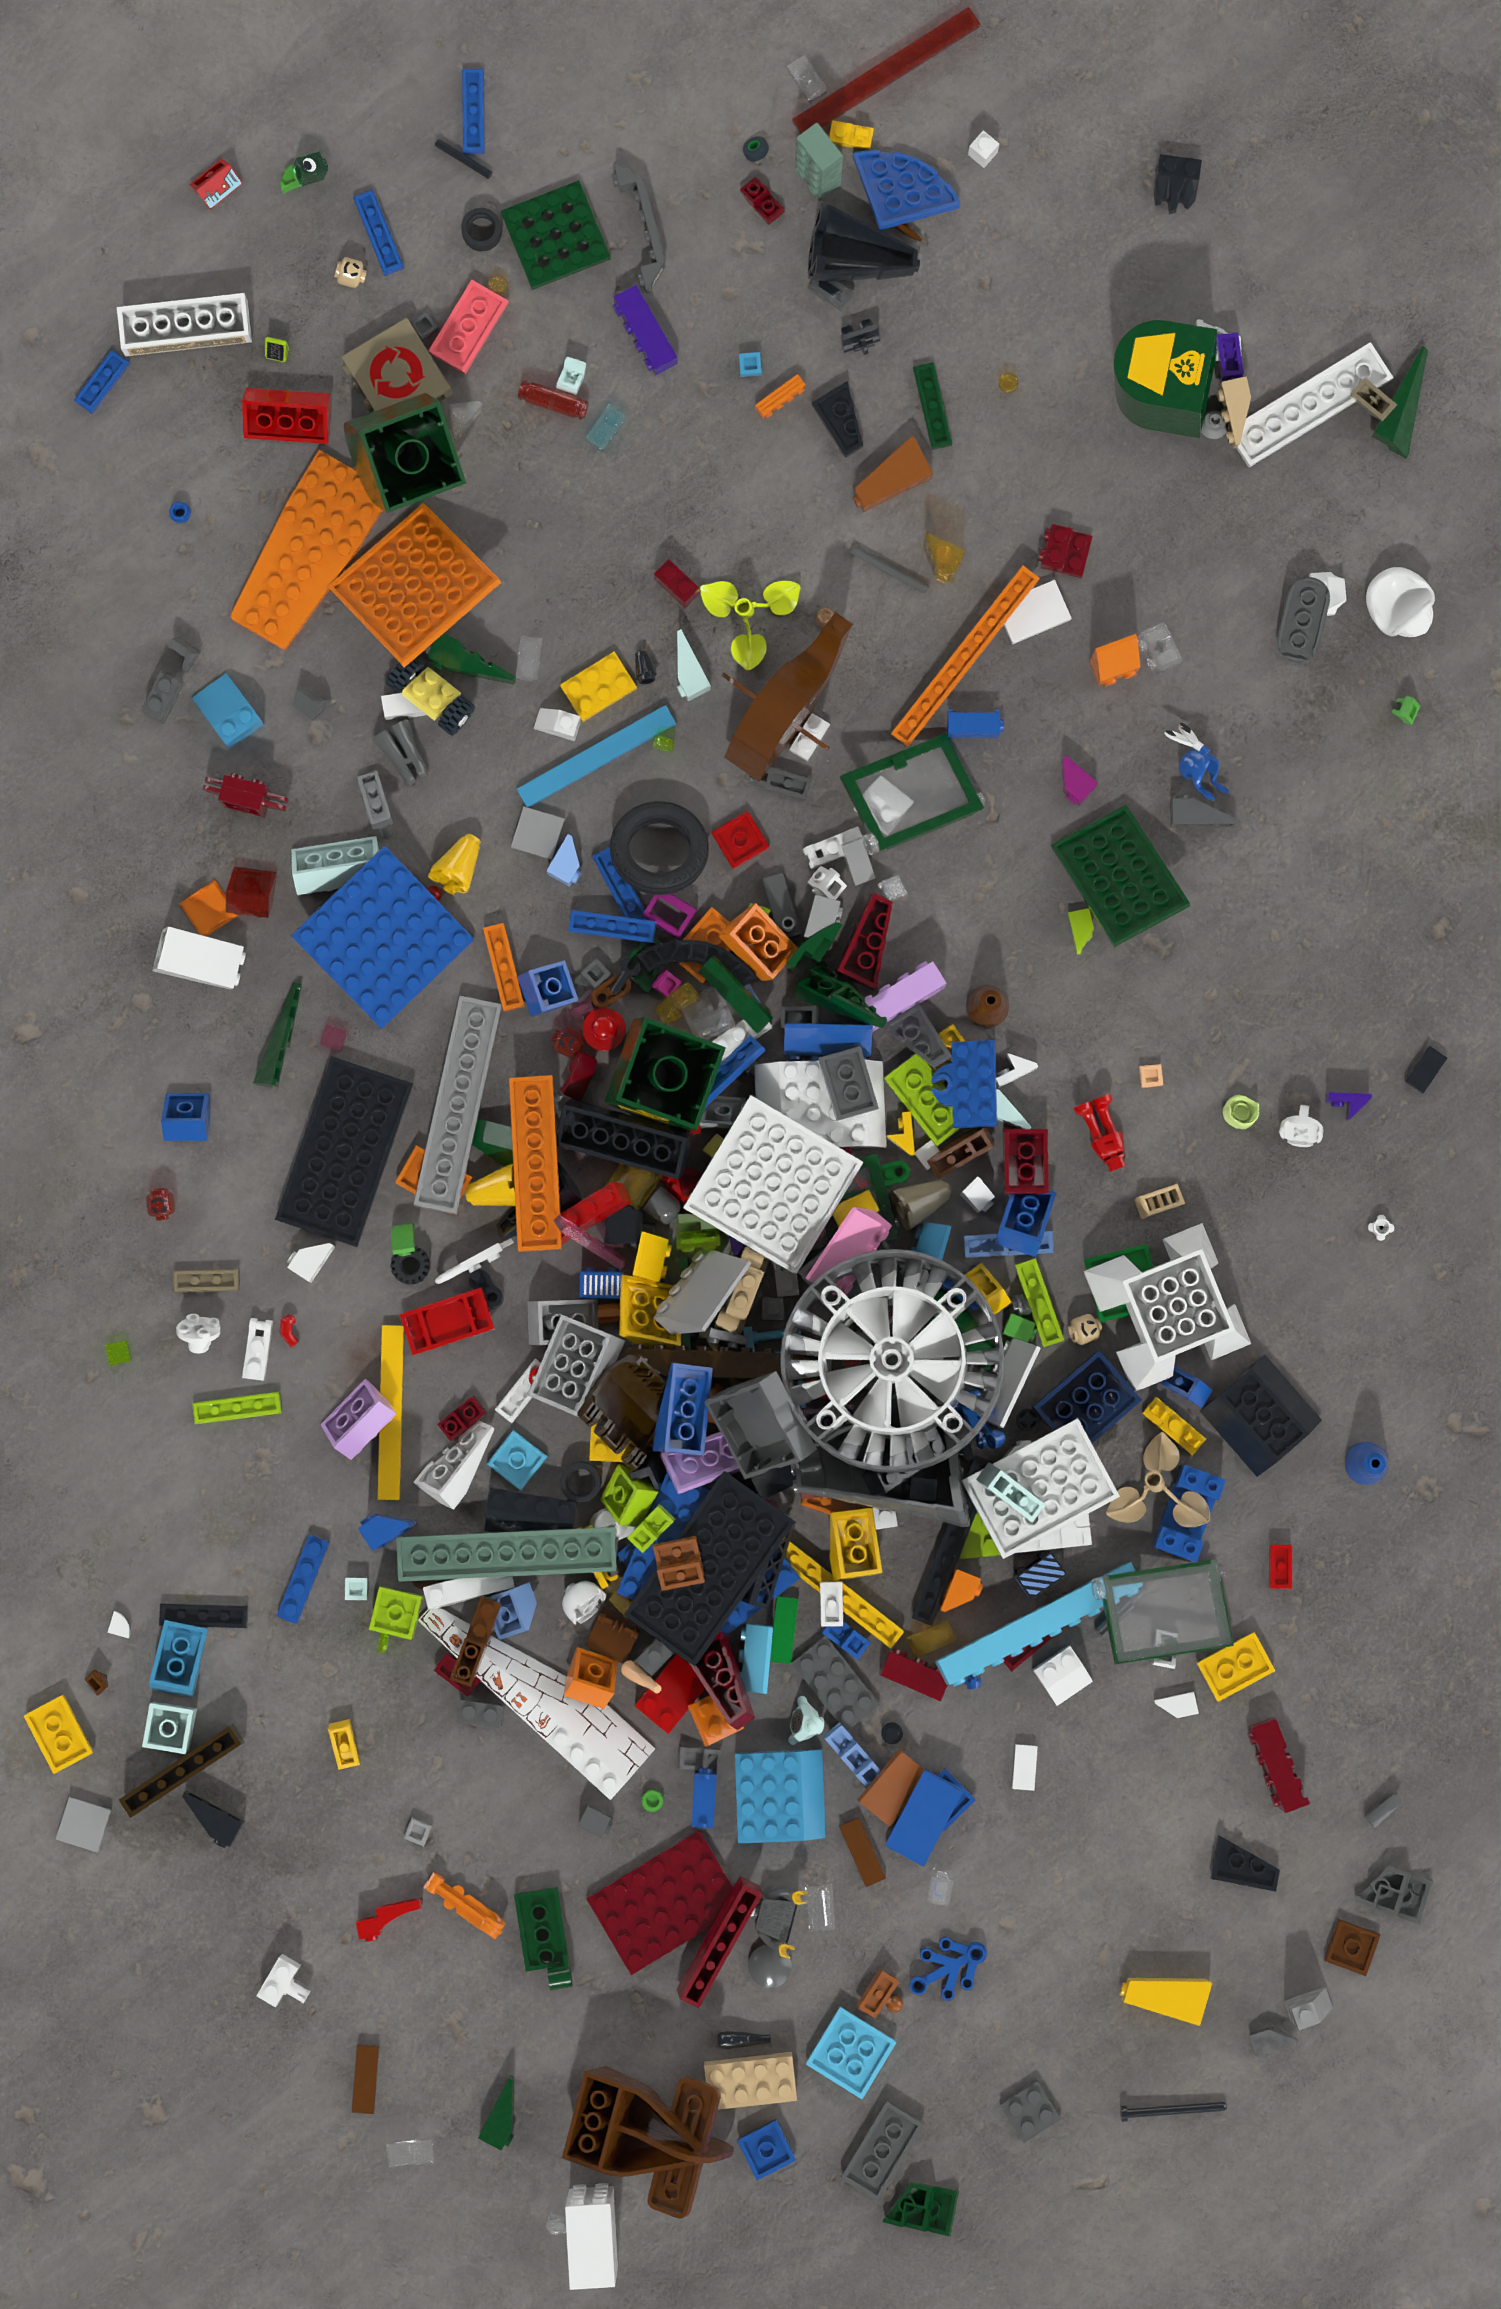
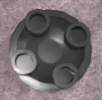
[748,1944,792,1988]

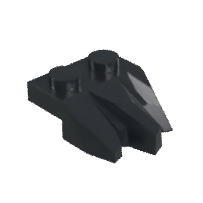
[1154,154,1202,214]

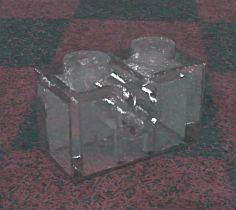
[1138,622,1182,675]

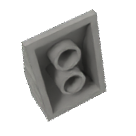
[527,1299,599,1345]

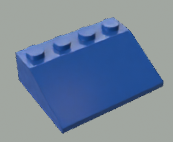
[784,1024,873,1061]

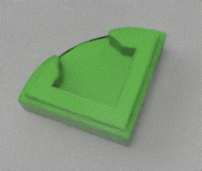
[280,164,302,194]

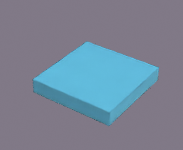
[487,1430,548,1491]

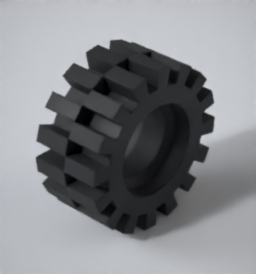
[390,1246,431,1285]

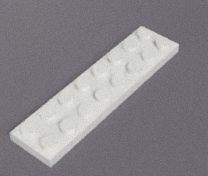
[1227,342,1393,467]

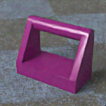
[642,894,698,939]

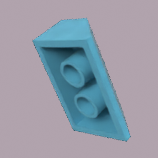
[739,1623,773,1694]

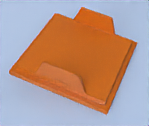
[179,880,239,937]

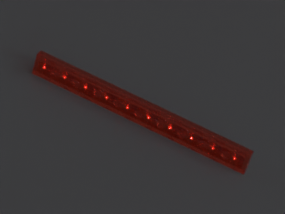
[792,7,980,134]

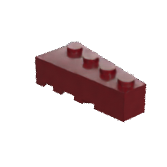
[689,1631,755,1731]
[1247,1717,1310,1813]

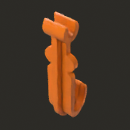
[424,1871,506,1939]

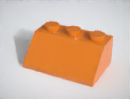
[719,903,798,981]

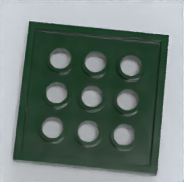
[500,180,611,290]

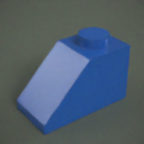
[1159,1366,1213,1408]

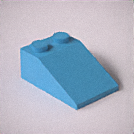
[192,673,264,750]
[911,1222,952,1269]
[149,1620,208,1698]

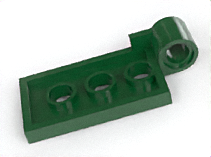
[514,1887,573,1991]

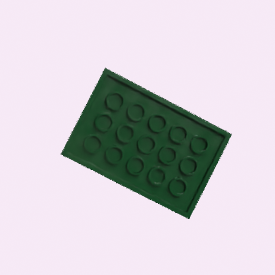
[1051,805,1190,947]

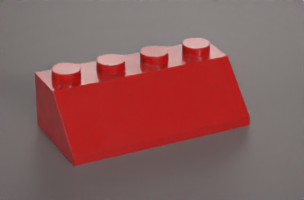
[242,388,331,444]

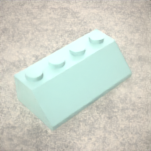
[291,836,379,895]

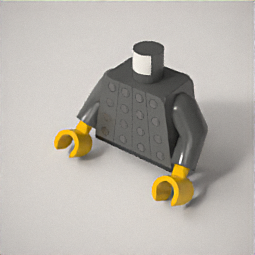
[750,1888,807,1959]

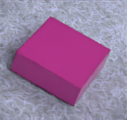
[651,969,681,999]

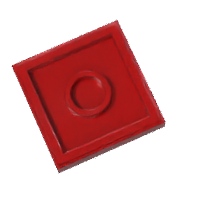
[711,811,770,870]

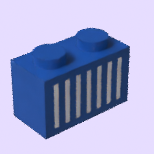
[579,1268,624,1299]

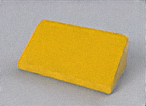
[832,1189,880,1228]

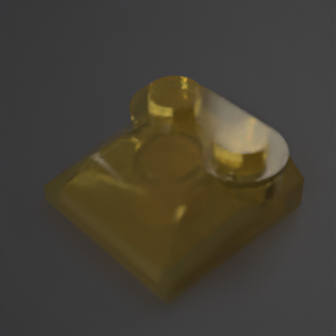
[604,1163,663,1211]

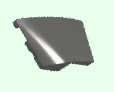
[1355,1866,1433,1924]

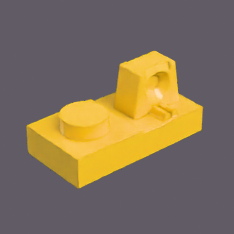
[829,120,874,151]

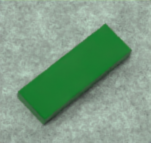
[770,1596,799,1664]

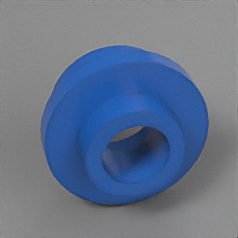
[169,502,191,523]

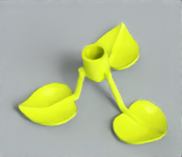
[700,581,801,671]

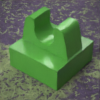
[1392,696,1420,725]

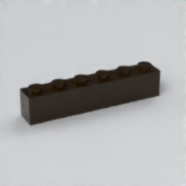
[119,1724,245,1818]

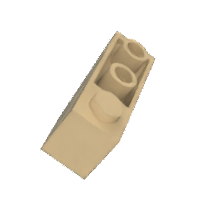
[1217,376,1251,448]

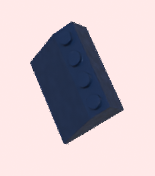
[1031,1350,1142,1444]

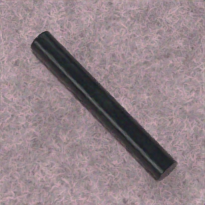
[435,139,493,179]

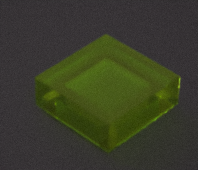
[105,1340,132,1366]

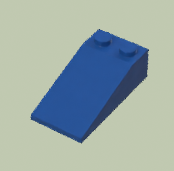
[653,1363,713,1456]

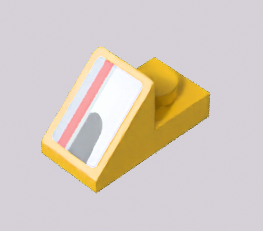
[886,1112,915,1157]

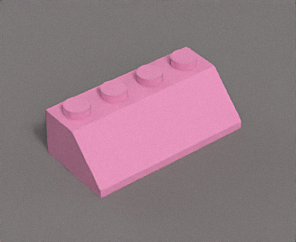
[806,1207,892,1295]

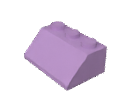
[320,1379,396,1460]

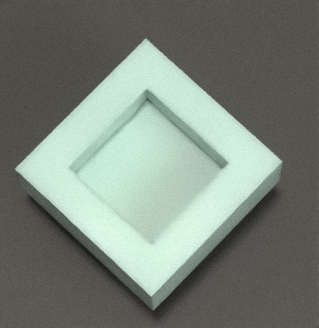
[345,1578,368,1600]

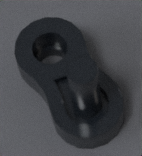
[469,1270,504,1309]

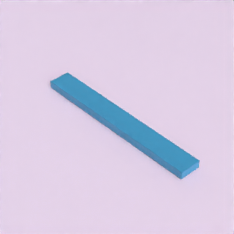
[517,705,676,808]

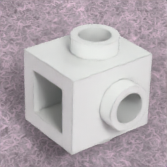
[807,866,847,900]

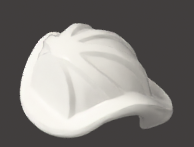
[1366,567,1435,637]

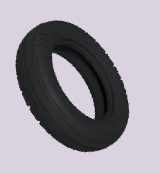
[610,801,709,895]

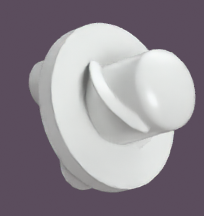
[176,1314,220,1354]

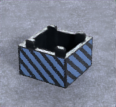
[1013,1551,1067,1599]

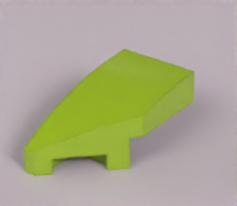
[1068,908,1094,955]

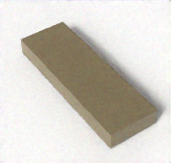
[173,1269,240,1293]

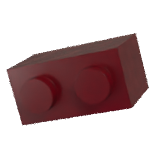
[654,559,700,609]

